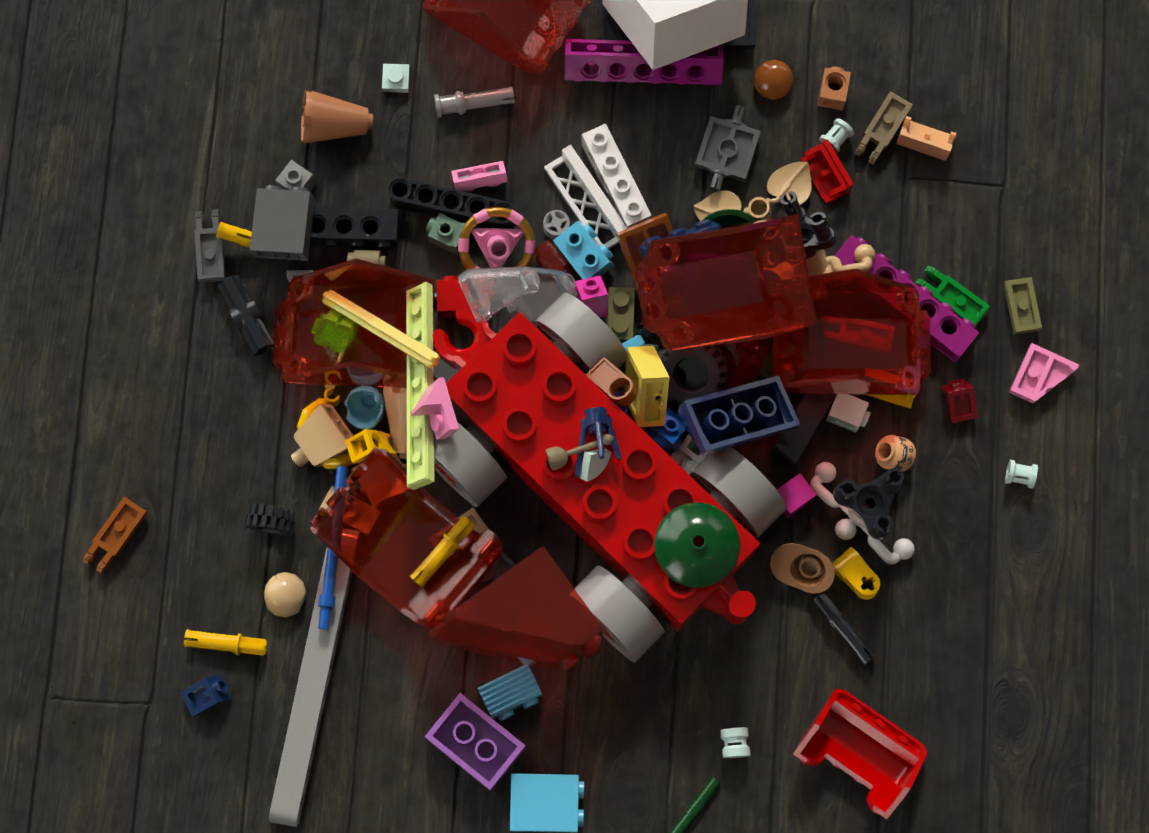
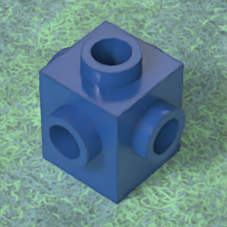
[645,408,686,454]

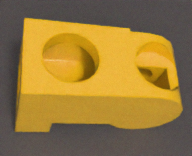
[345,429,397,464]

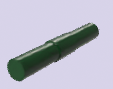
[670,777,721,833]

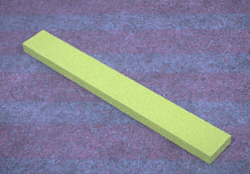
[406,282,434,490]

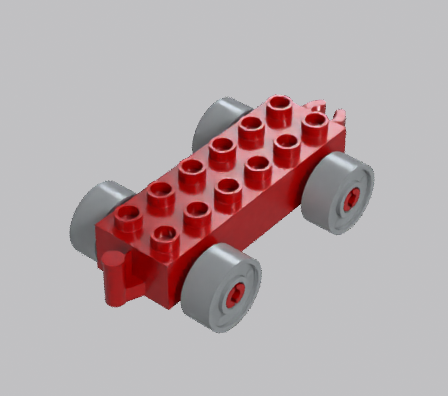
[432,293,786,662]

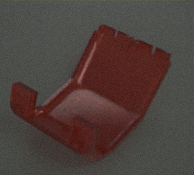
[309,447,503,630]

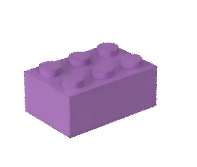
[425,693,526,791]

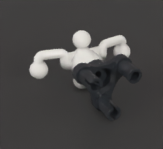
[810,462,915,564]

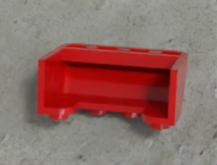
[793,689,927,819]

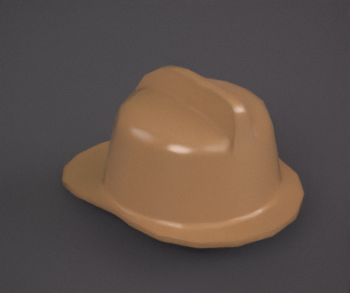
[770,543,835,594]

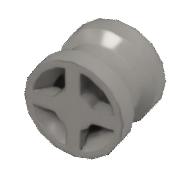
[543,210,570,241]

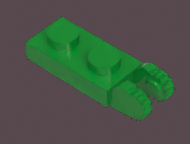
[915,266,990,326]

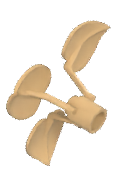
[694,162,812,282]

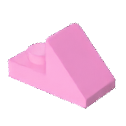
[411,377,459,441]

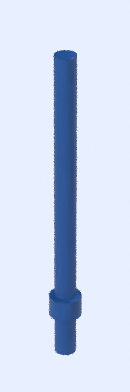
[318,466,348,630]

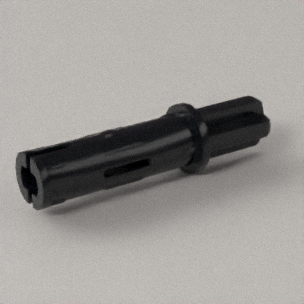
[812,593,875,666]

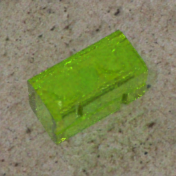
[311,309,359,353]

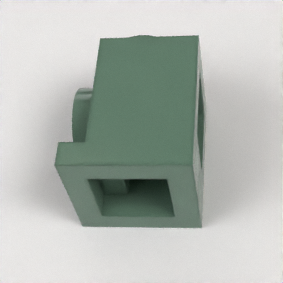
[426,213,465,255]

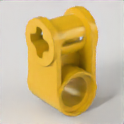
[832,547,880,600]

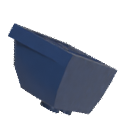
[678,375,800,455]

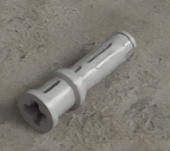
[434,86,515,118]

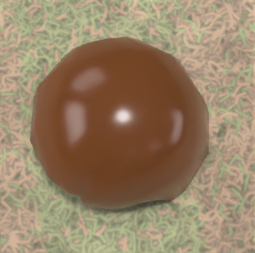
[754,59,793,100]

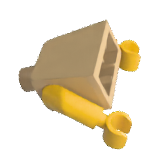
[291,388,355,469]

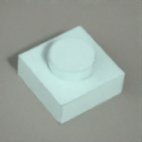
[382,64,410,93]

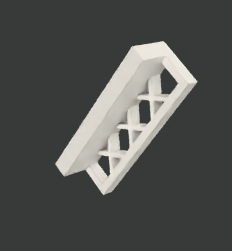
[544,145,627,249]

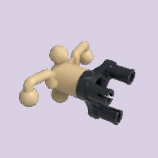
[763,191,875,300]

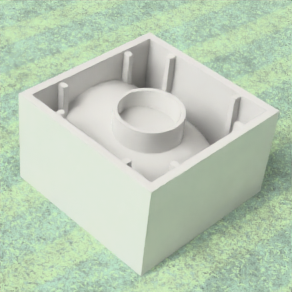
[603,0,748,70]

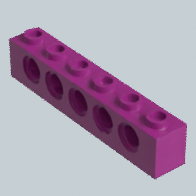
[565,39,724,85]
[834,235,979,363]

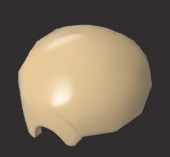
[264,572,306,618]

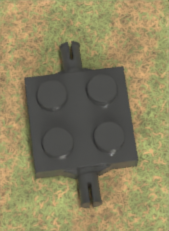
[695,106,761,192]

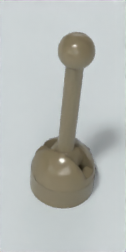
[545,434,613,471]

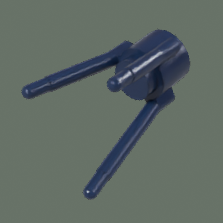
[575,407,622,477]

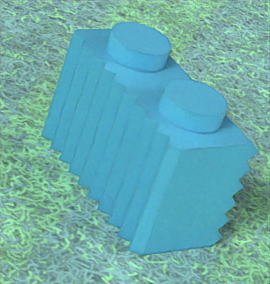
[478,664,542,721]

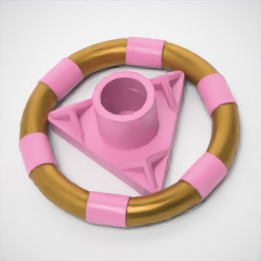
[458,207,535,283]

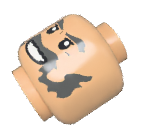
[875,435,916,472]

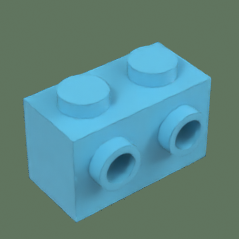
[553,221,614,279]

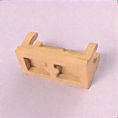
[896,116,956,161]

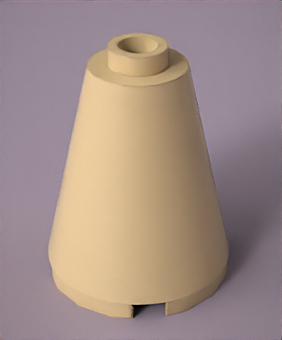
[383,387,407,459]

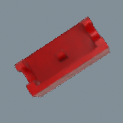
[800,140,854,205]

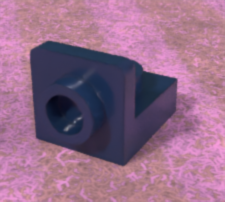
[181,675,231,717]

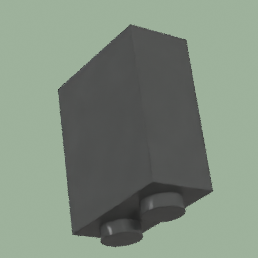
[250,185,315,261]

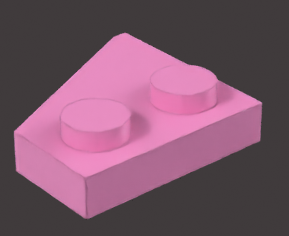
[1009,343,1079,403]

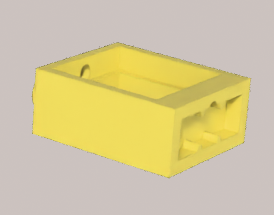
[623,346,670,427]

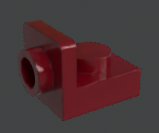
[941,379,978,423]

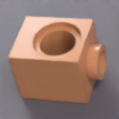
[817,67,851,111]

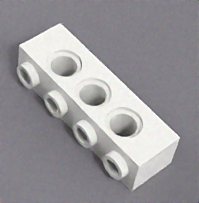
[581,124,652,228]

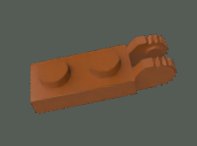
[82,497,148,574]

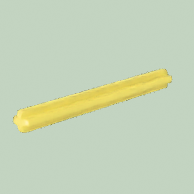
[322,290,440,368]

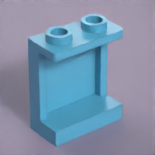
[510,774,584,833]

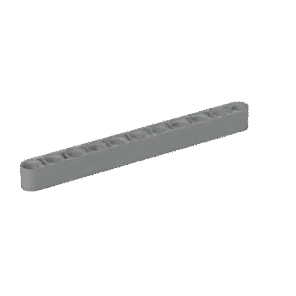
[269,527,360,827]

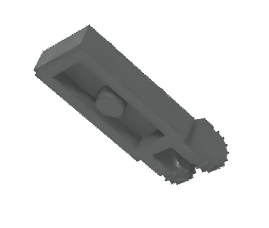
[194,209,226,284]

